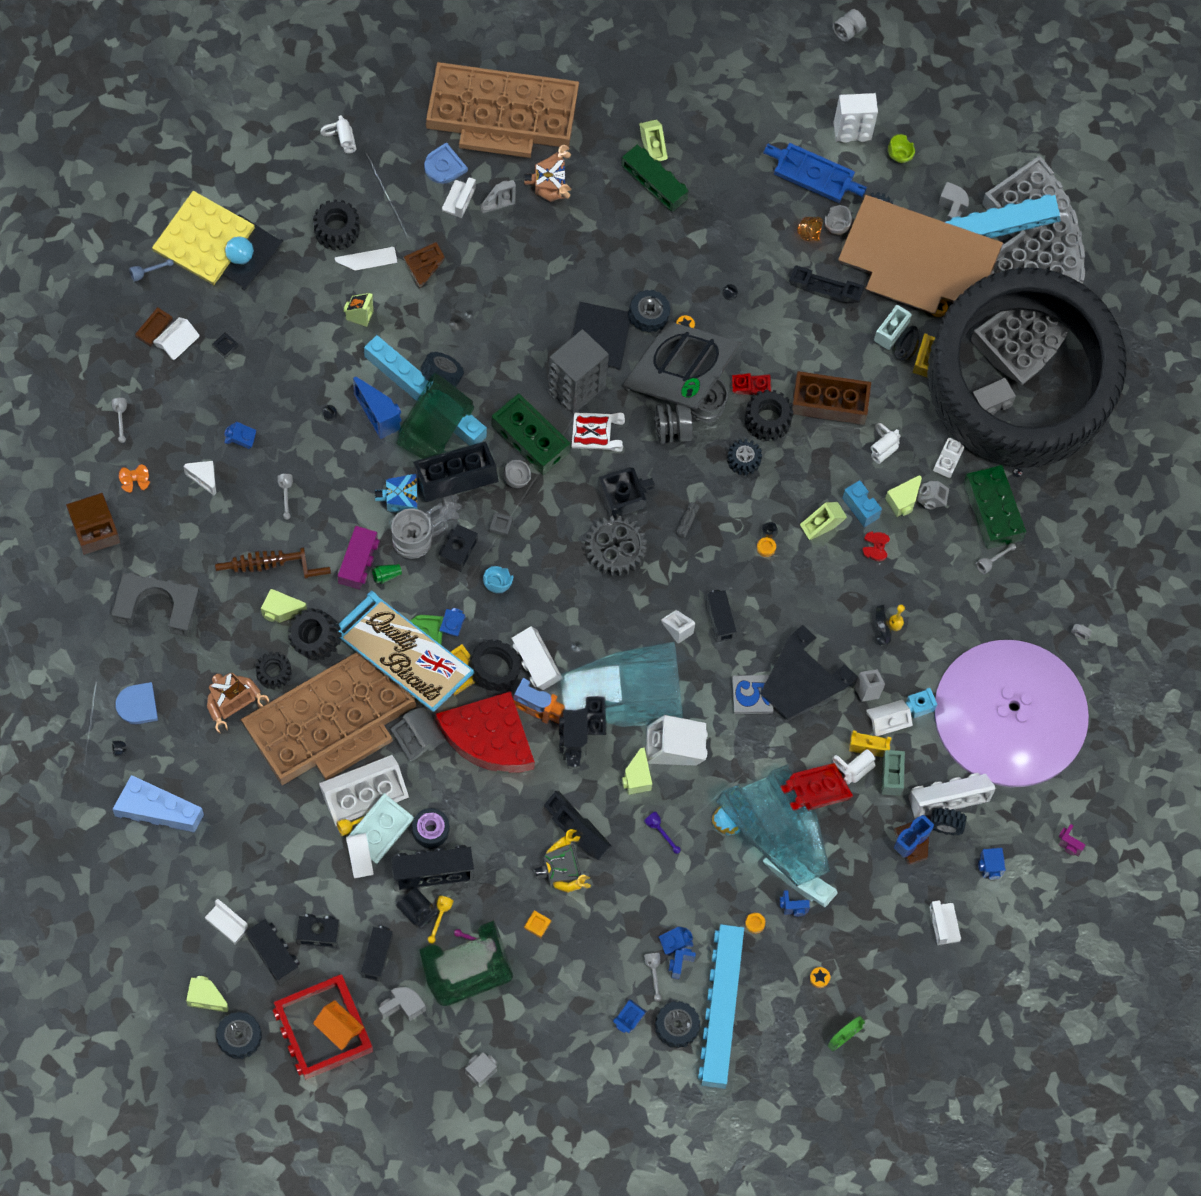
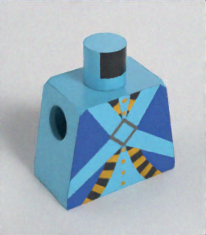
[375,474,417,513]

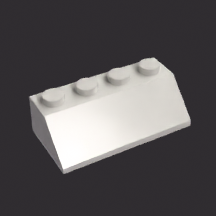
[319,755,409,826]
[908,773,995,818]

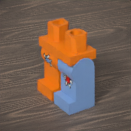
[514,678,565,724]

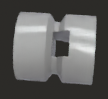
[833,9,866,42]

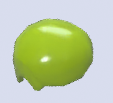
[888,134,915,163]

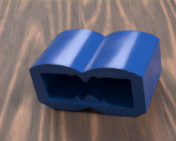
[894,815,934,857]

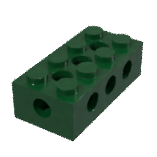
[491,393,571,476]

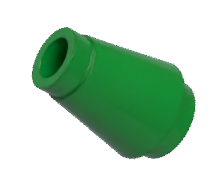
[372,564,402,584]

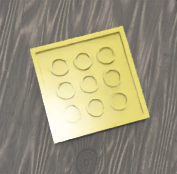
[152,191,255,285]

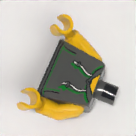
[534,829,591,893]

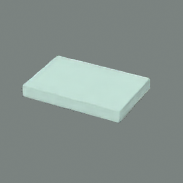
[346,793,414,864]

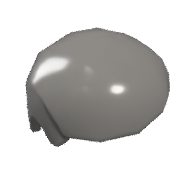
[825,205,853,235]
[503,460,531,488]

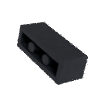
[245,919,300,985]

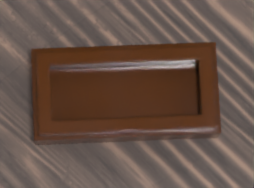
[135,307,173,347]

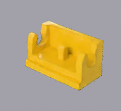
[912,333,935,377]
[849,730,892,757]

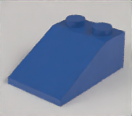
[353,377,402,439]

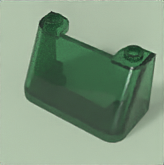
[396,372,475,459]
[419,920,513,1006]

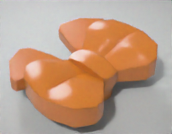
[119,464,150,493]

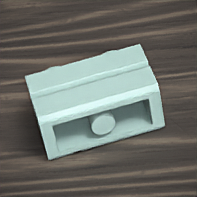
[874,305,912,350]

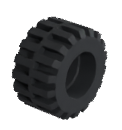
[313,199,360,250]
[745,389,793,441]
[288,608,342,661]

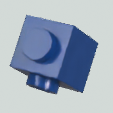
[978,848,1006,880]

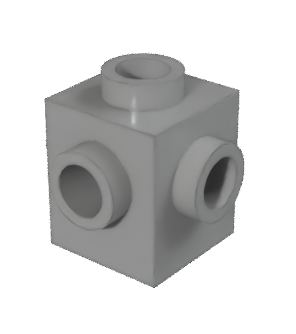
[917,481,949,509]

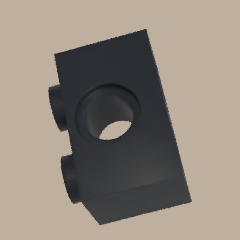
[439,524,478,572]
[296,914,340,948]

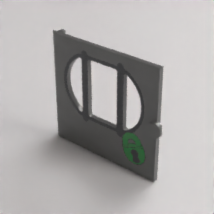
[622,321,741,409]

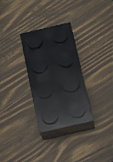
[413,441,499,502]
[391,845,474,891]

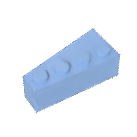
[113,775,204,832]

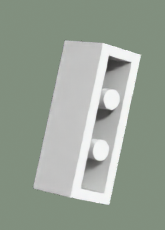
[512,626,563,690]

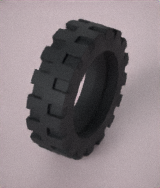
[468,639,522,691]

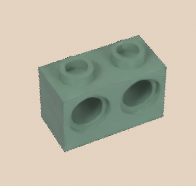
[881,750,905,796]

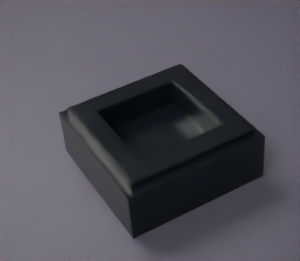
[212,332,239,358]

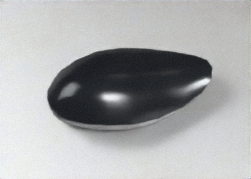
[894,326,919,360]
[875,605,892,646]

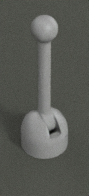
[111,398,127,443]
[278,474,293,520]
[976,543,1016,574]
[644,953,662,1002]

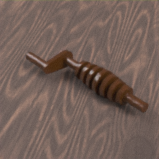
[215,547,331,579]

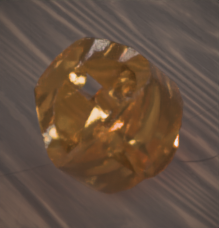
[797,217,823,241]

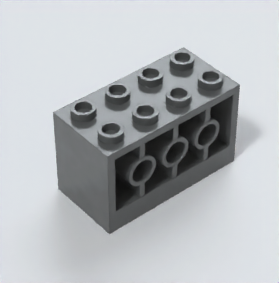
[548,329,609,415]

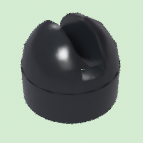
[723,284,738,300]
[322,405,337,421]
[762,522,778,539]
[112,741,127,757]

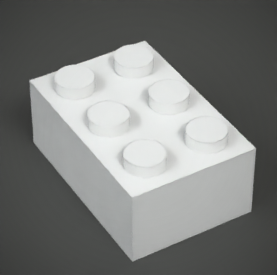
[834,93,878,143]

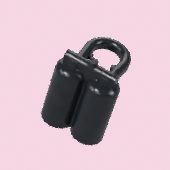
[396,887,438,929]

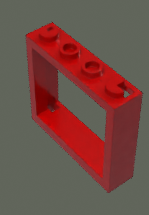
[272,974,373,1080]

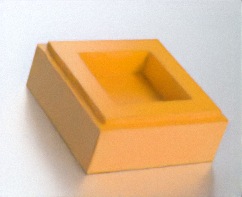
[524,910,551,938]

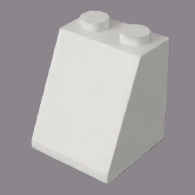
[646,715,708,766]

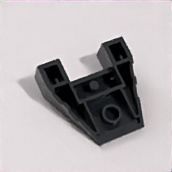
[760,625,858,720]

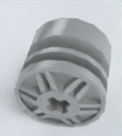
[391,508,432,559]

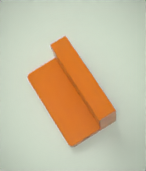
[313,1000,364,1050]

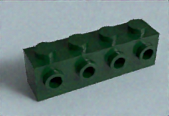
[621,144,689,212]

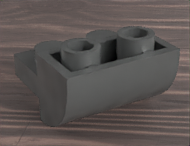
[390,708,446,761]

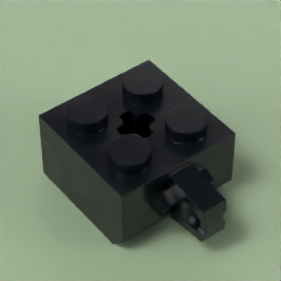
[598,467,655,518]
[559,710,588,769]

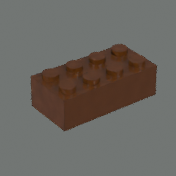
[792,371,871,425]

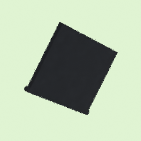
[222,214,283,291]
[572,302,631,371]

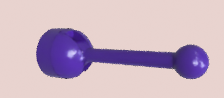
[644,811,681,854]

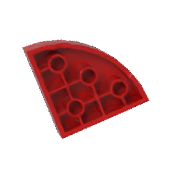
[436,691,535,773]

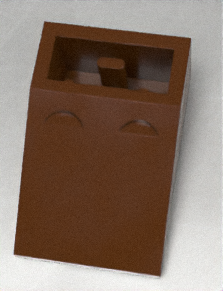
[66,493,120,555]

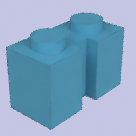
[842,480,882,527]

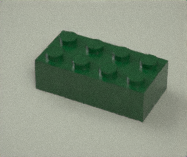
[964,465,1026,550]

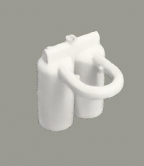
[320,115,356,153]
[871,423,901,464]
[832,749,876,784]

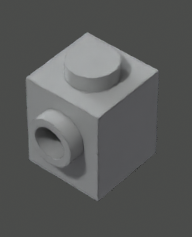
[854,669,885,701]
[465,1052,497,1088]

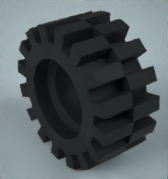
[256,652,292,690]

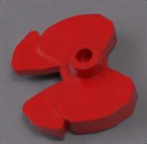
[862,531,890,561]

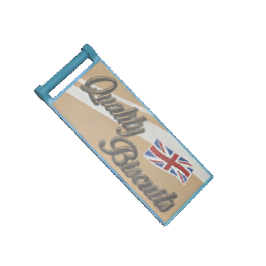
[338,591,474,712]

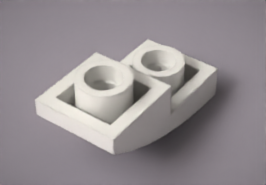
[933,437,965,478]
[346,833,374,878]

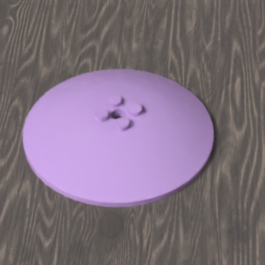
[934,640,1089,787]

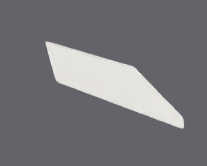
[335,247,397,270]

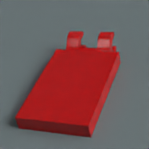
[780,763,853,811]

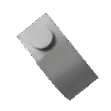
[938,182,969,221]
[378,987,426,1022]

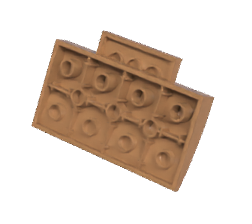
[426,62,579,158]
[839,195,1003,315]
[241,652,416,785]

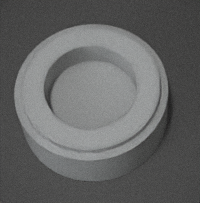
[1071,624,1092,640]

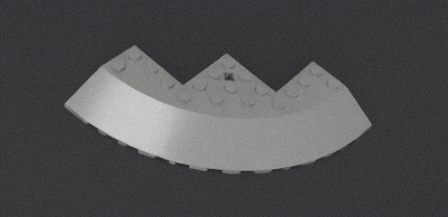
[971,155,1085,385]

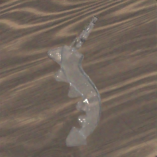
[425,494,462,537]

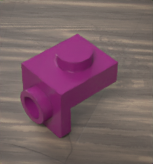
[1058,824,1085,857]

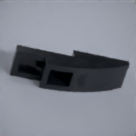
[544,791,612,860]

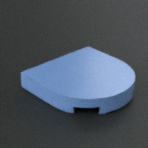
[424,142,468,184]
[116,682,158,724]

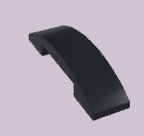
[789,265,865,303]

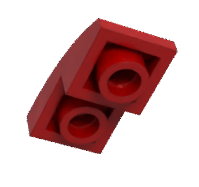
[732,373,772,395]

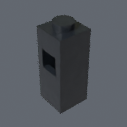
[706,590,737,643]
[361,926,393,982]

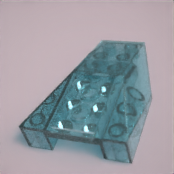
[560,642,683,727]
[716,764,830,886]

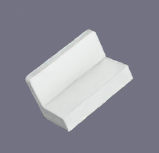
[442,177,476,218]
[153,317,199,360]
[867,700,913,736]
[205,899,249,945]
[929,901,961,945]

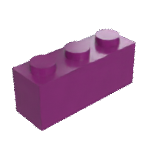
[337,526,380,590]

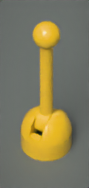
[888,605,905,631]
[336,816,365,836]
[428,895,454,944]

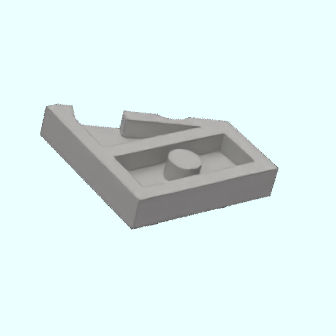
[480,180,516,213]

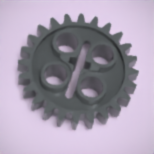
[585,516,647,576]

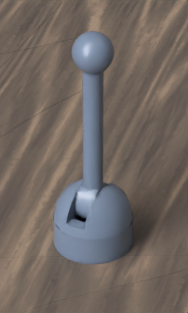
[129,259,174,282]

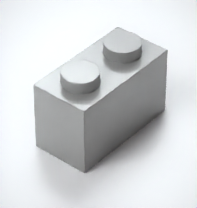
[972,378,1016,415]

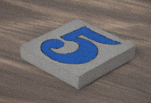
[732,675,773,714]

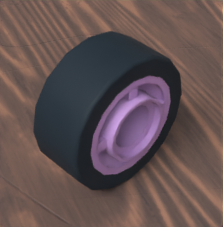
[412,808,450,848]

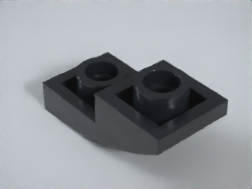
[585,696,607,735]

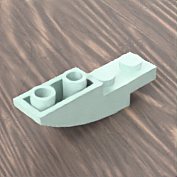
[763,847,838,907]

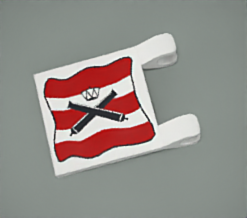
[572,413,625,452]

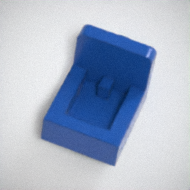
[224,422,256,449]
[440,608,466,637]
[779,890,810,917]
[659,927,694,955]
[669,948,696,979]
[613,1000,647,1033]

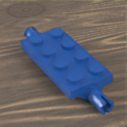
[763,143,867,203]

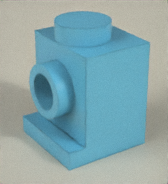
[905,688,937,718]

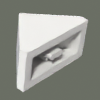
[183,461,216,495]
[661,610,695,643]

